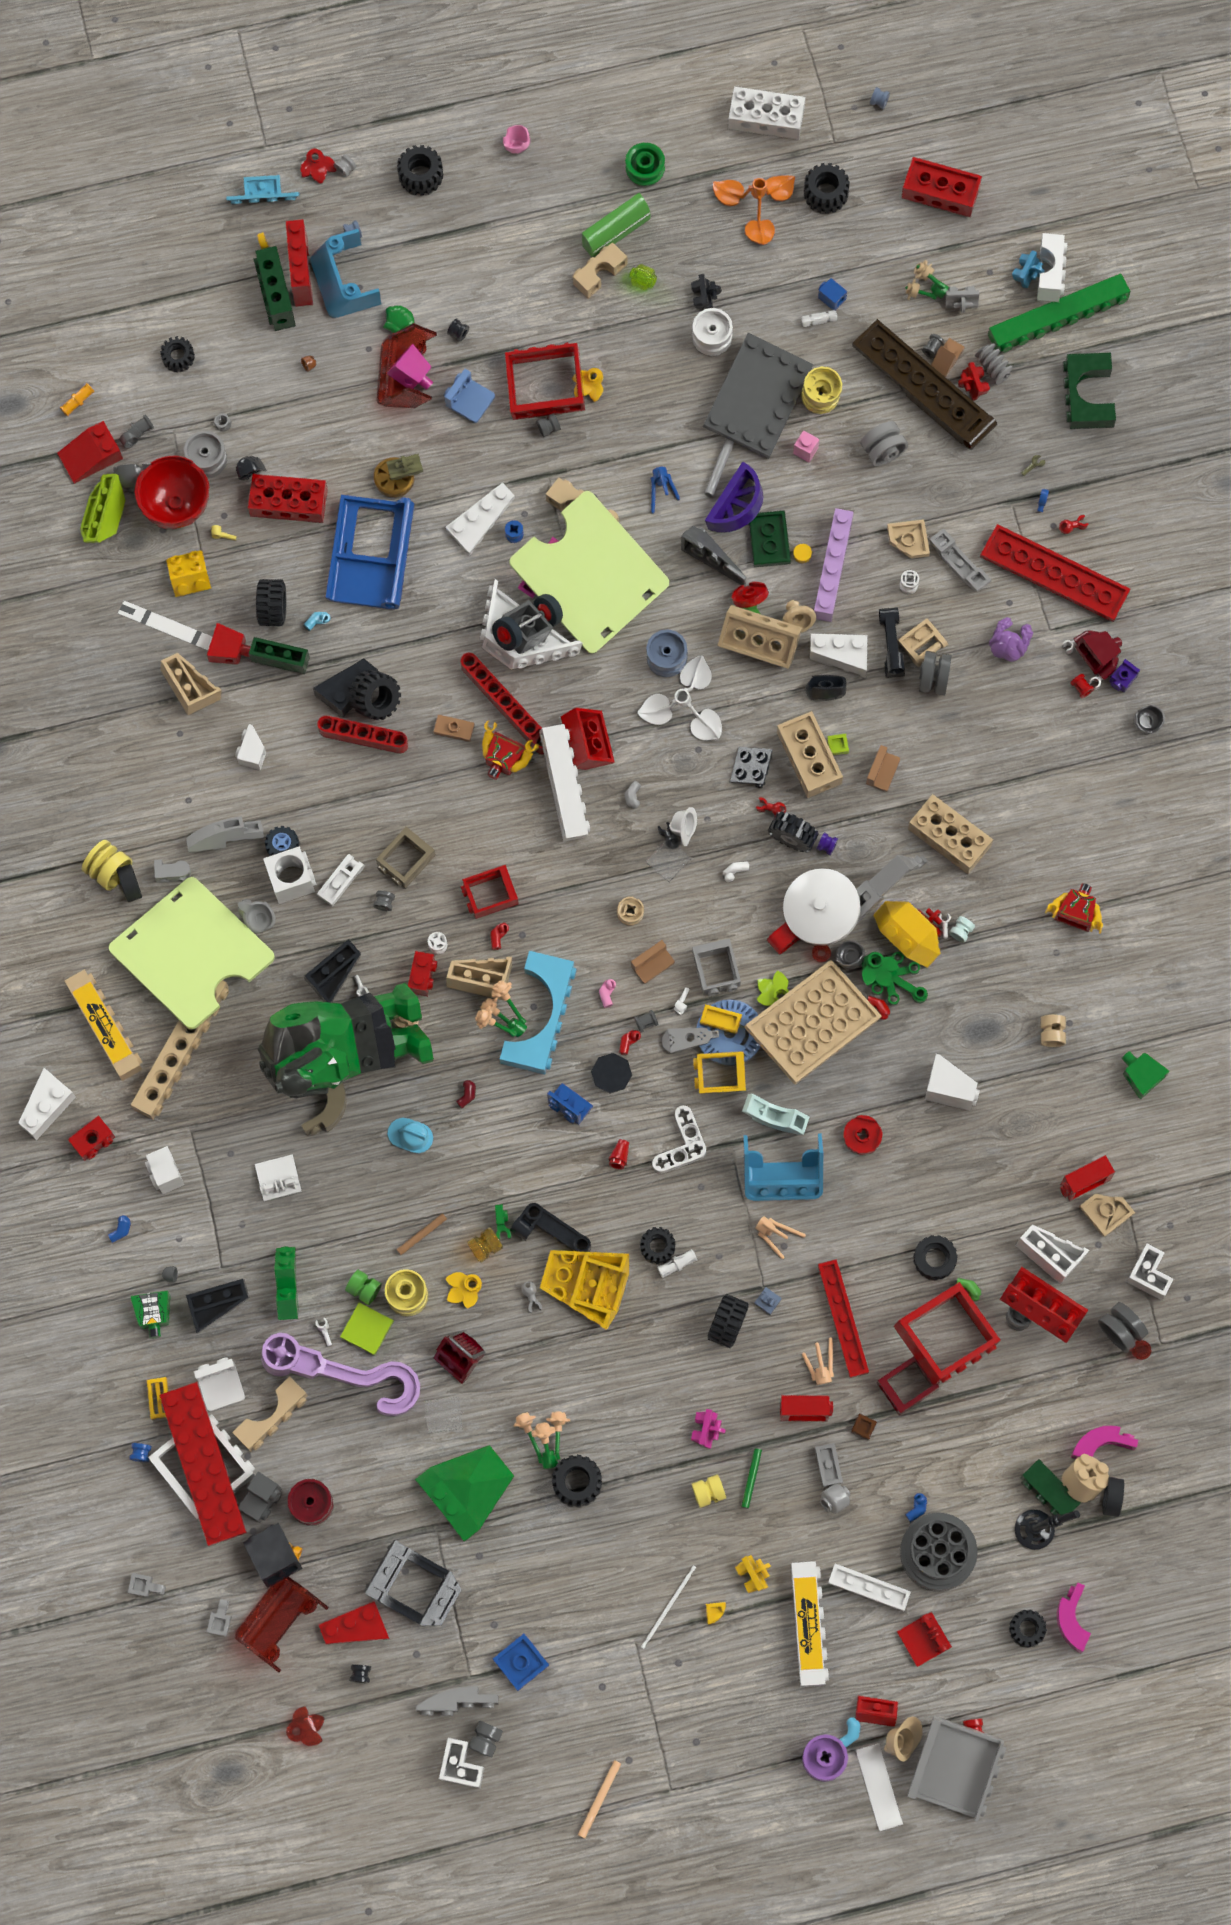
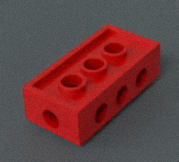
[901,157,982,217]
[248,474,328,523]

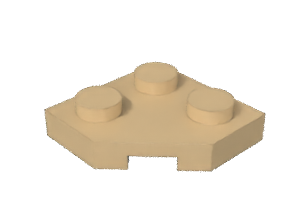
[887,519,930,559]
[1079,1194,1135,1237]

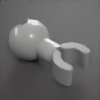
[521,1281,542,1313]

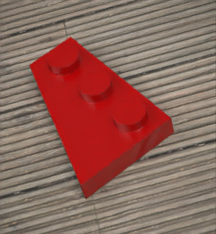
[319,1601,390,1644]

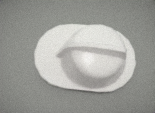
[669,807,697,846]

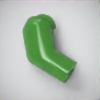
[956,1278,981,1301]

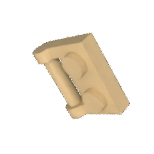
[898,619,948,667]

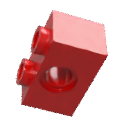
[68,1115,115,1161]

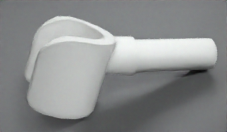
[939,914,951,939]
[354,975,369,997]
[674,987,689,1015]
[316,1318,332,1346]

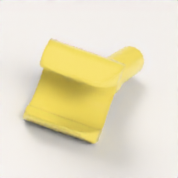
[211,525,237,541]

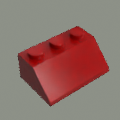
[560,707,615,770]

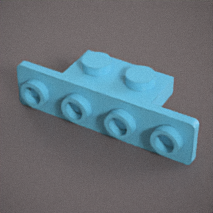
[226,175,299,204]

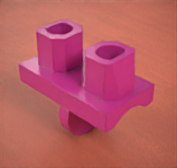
[691,1409,726,1449]

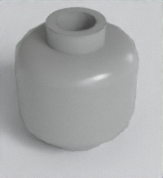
[820,1484,850,1514]

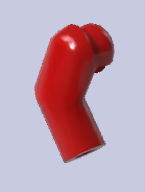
[867,996,890,1020]

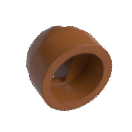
[301,355,317,372]

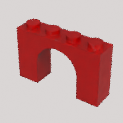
[286,219,313,307]

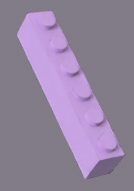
[814,508,853,622]

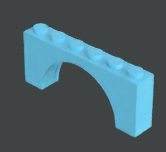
[500,951,577,1075]

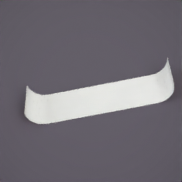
[856,1743,903,1831]

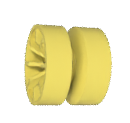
[385,1269,428,1316]

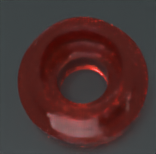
[812,945,831,963]

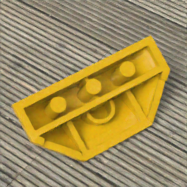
[874,901,941,968]

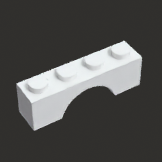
[1037,233,1067,302]

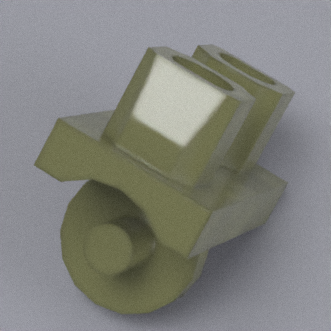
[386,453,423,481]

